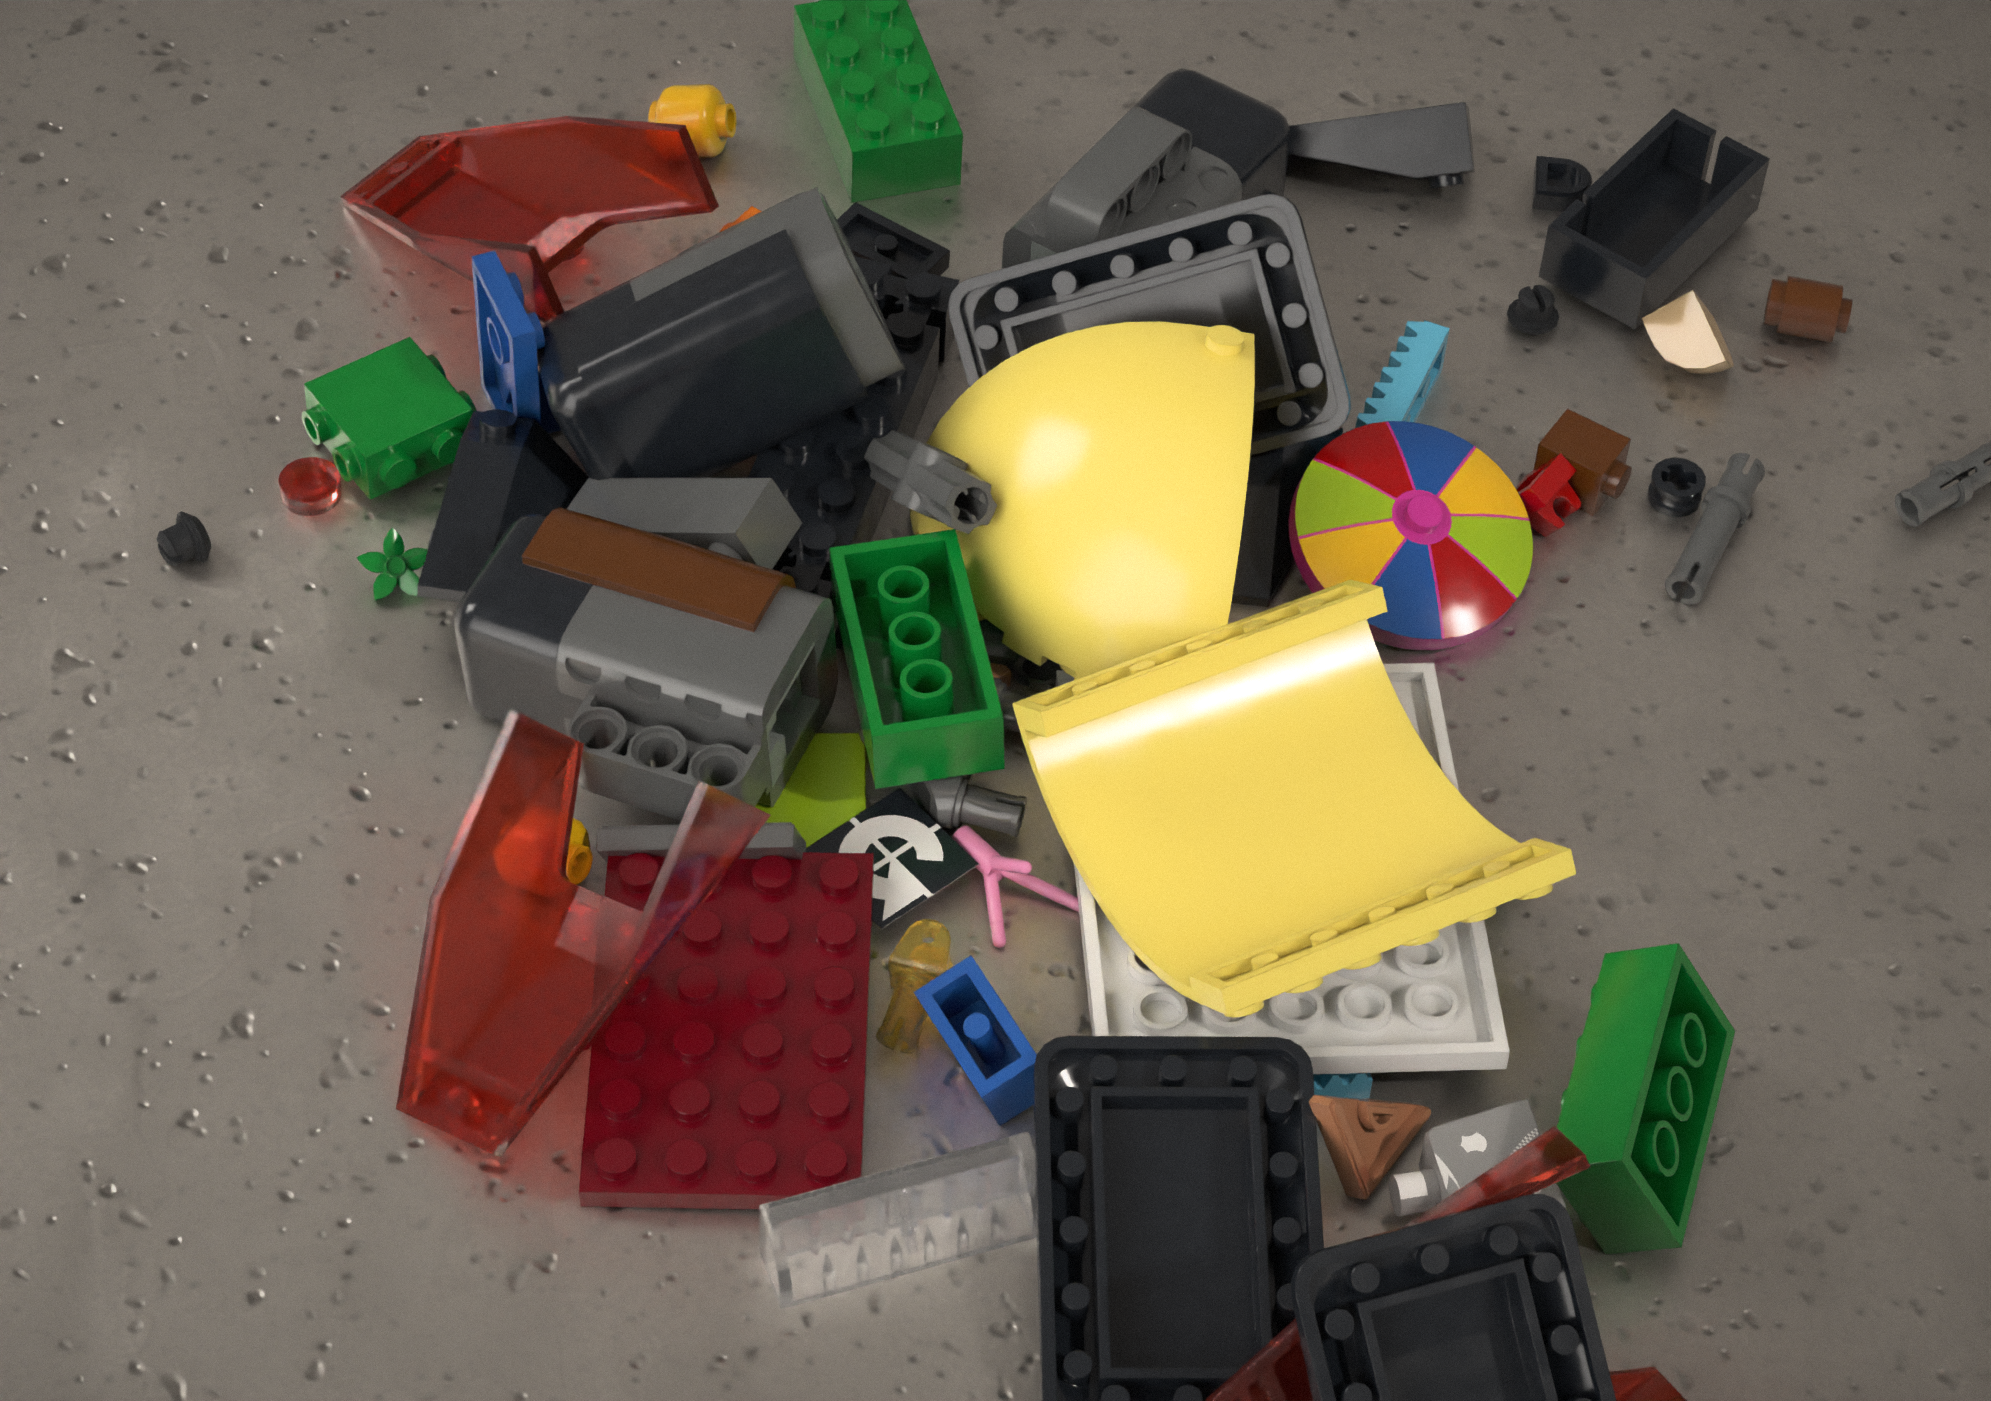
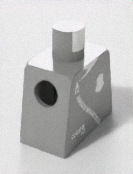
[1389,1099,1566,1218]

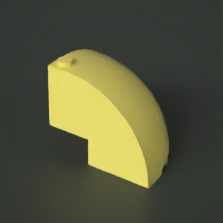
[910,322,1255,680]

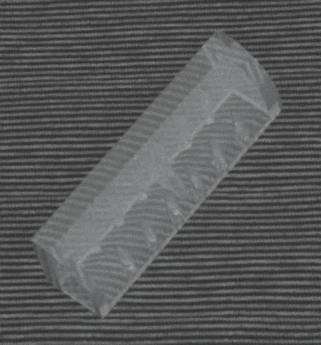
[759,1131,1037,1309]

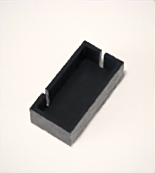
[1538,108,1770,330]

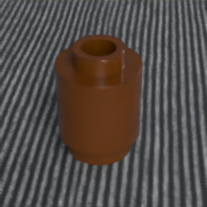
[1763,276,1853,343]

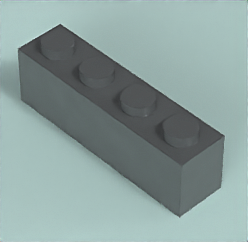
[567,478,802,569]

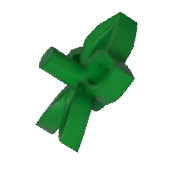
[356,527,428,601]

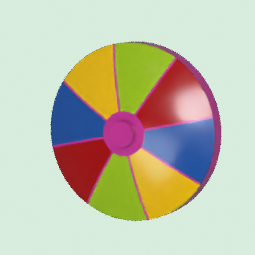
[1289,421,1533,650]

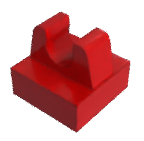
[1515,453,1581,537]

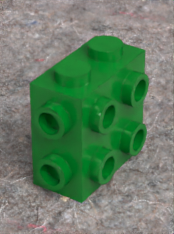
[301,337,477,500]

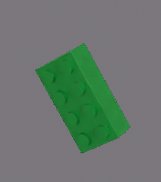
[794,0,963,203]
[829,529,1005,789]
[1545,943,1735,1254]

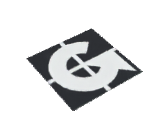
[806,788,979,929]

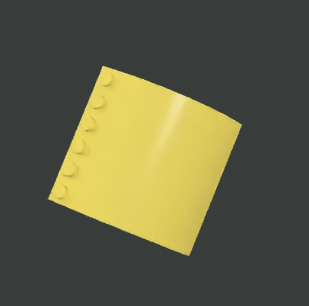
[1012,580,1576,1018]

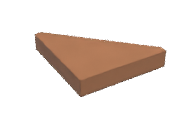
[1309,1095,1431,1200]

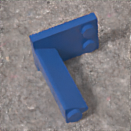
[472,250,561,434]

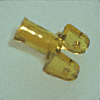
[875,919,953,1054]

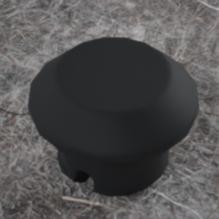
[1507,285,1559,335]
[157,511,211,566]

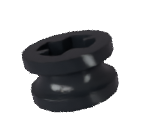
[1647,457,1706,517]

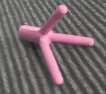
[952,826,1079,948]

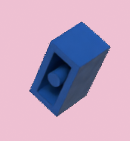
[914,955,1037,1126]

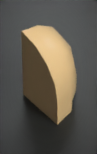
[1641,290,1734,375]

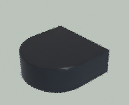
[1532,156,1592,212]

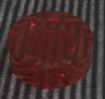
[278,457,342,516]

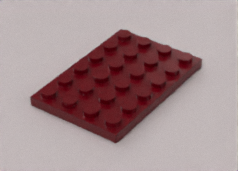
[579,852,874,1211]

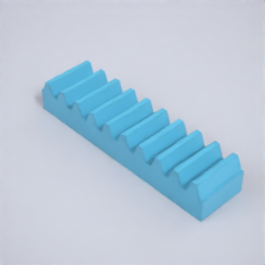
[1350,320,1450,430]

